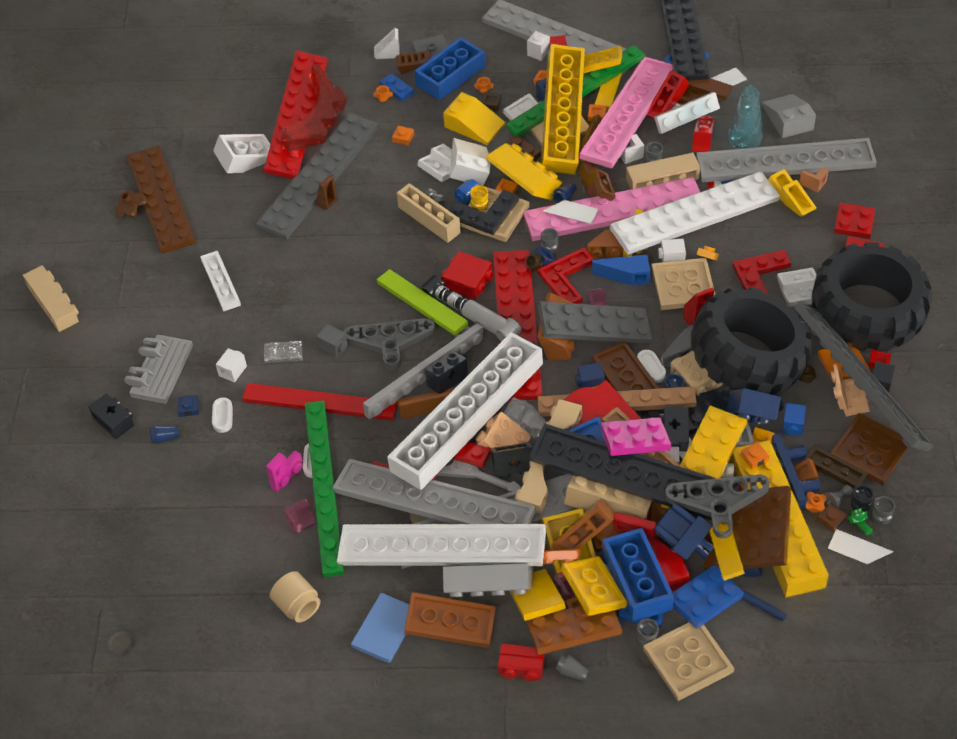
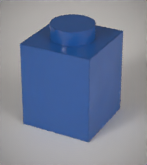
[782,403,806,436]

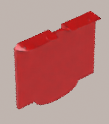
[547,380,641,426]

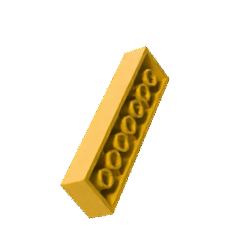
[541,44,585,175]
[729,440,829,598]

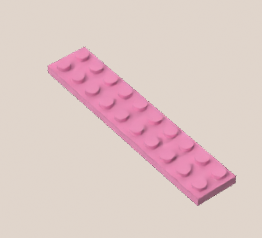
[580,57,673,168]
[524,177,700,241]

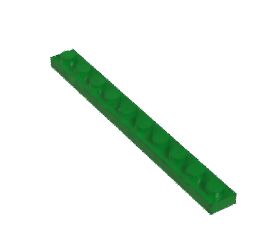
[506,45,645,137]
[305,401,344,578]

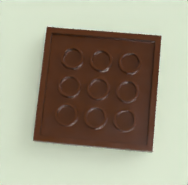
[704,486,791,570]

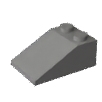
[761,94,816,138]

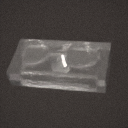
[264,341,303,363]

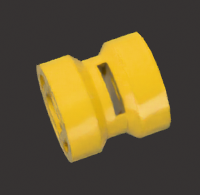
[470,185,489,210]

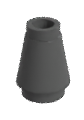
[555,654,589,682]

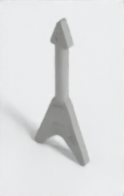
[437,459,522,493]

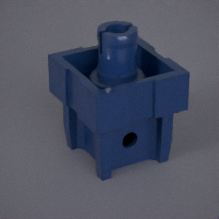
[655,504,714,560]

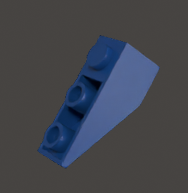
[592,255,650,285]

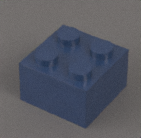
[726,388,781,425]

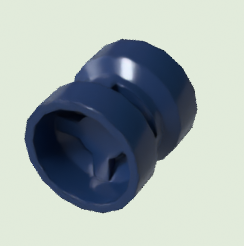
[664,374,684,388]

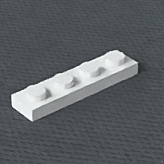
[654,92,720,134]
[200,251,241,311]

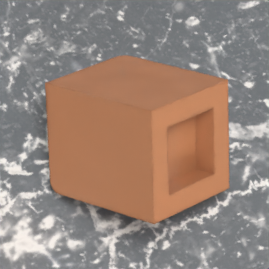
[799,167,829,193]

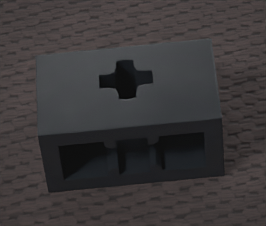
[425,351,468,394]
[88,393,134,439]
[659,406,689,451]
[490,442,533,478]

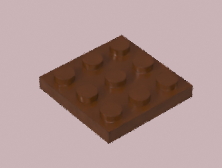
[830,413,909,486]

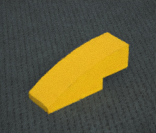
[768,169,816,217]

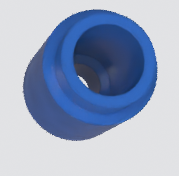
[454,179,479,204]

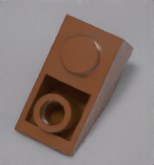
[588,230,624,259]

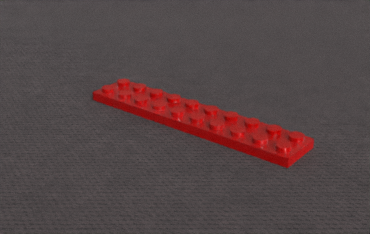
[263,50,328,179]
[493,250,542,402]

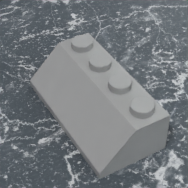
[443,563,533,597]

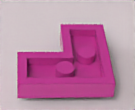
[266,451,303,492]

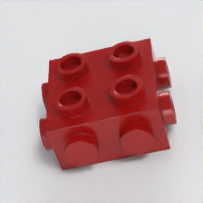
[441,251,494,300]

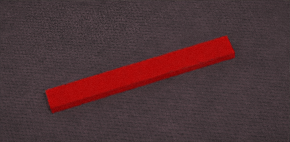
[243,383,397,421]

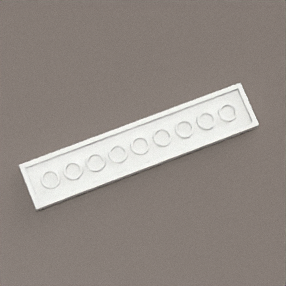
[609,171,780,254]
[337,524,546,566]

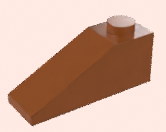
[552,499,615,549]

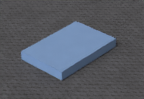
[351,593,409,664]

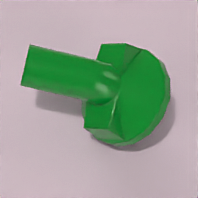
[847,508,873,535]

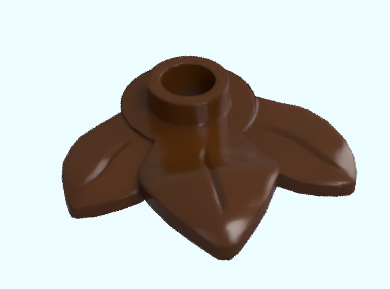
[115,190,148,219]

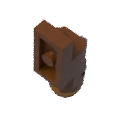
[578,160,616,201]

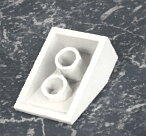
[213,134,270,173]
[450,138,490,186]

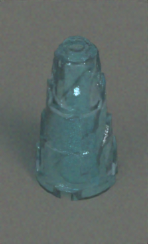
[728,86,763,149]

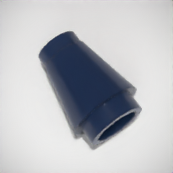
[553,182,577,204]
[150,425,179,444]

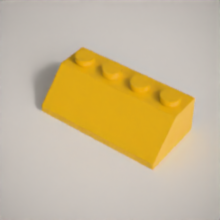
[486,143,562,200]

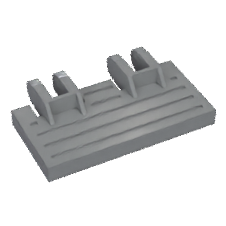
[124,334,193,404]

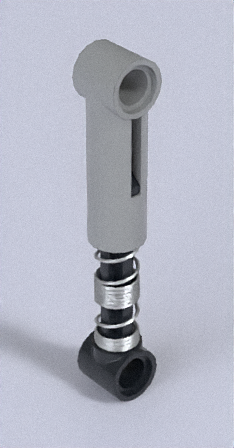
[420,275,522,342]

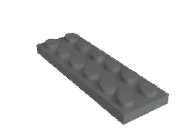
[538,301,652,344]

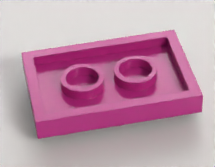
[601,418,671,456]

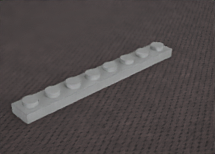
[363,323,483,420]

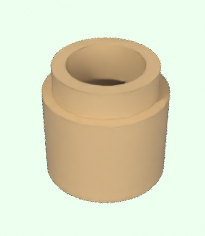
[270,571,320,623]

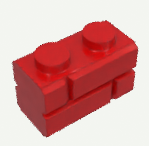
[498,643,545,682]

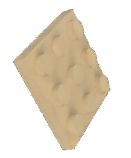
[460,187,529,242]
[651,258,715,310]
[643,623,734,701]

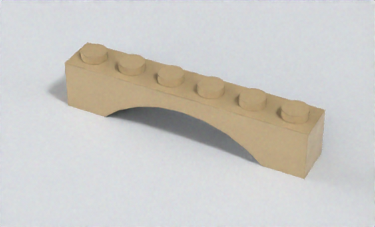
[515,399,582,516]

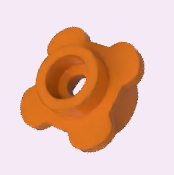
[474,77,494,93]
[373,85,393,102]
[805,492,827,513]

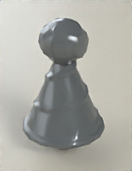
[824,484,852,508]

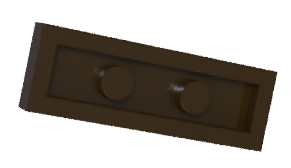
[804,445,868,489]

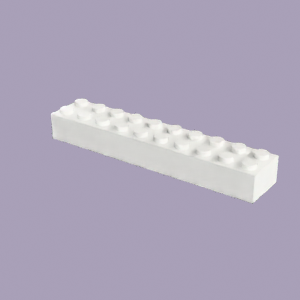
[388,332,543,490]

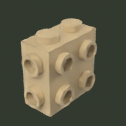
[670,350,723,396]

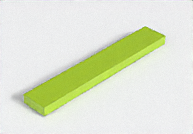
[377,269,468,336]

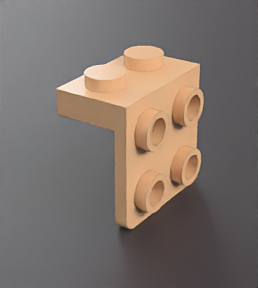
[831,364,870,417]
[475,412,531,464]

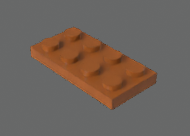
[404,592,496,648]
[527,606,622,655]

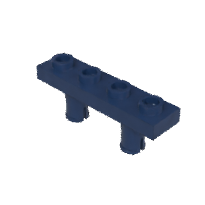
[771,434,821,511]

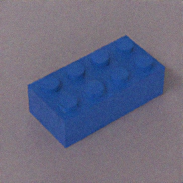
[415,37,485,101]
[602,528,674,622]

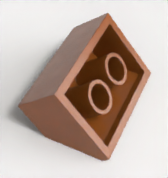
[537,293,574,361]

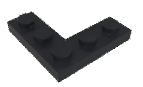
[448,190,519,236]

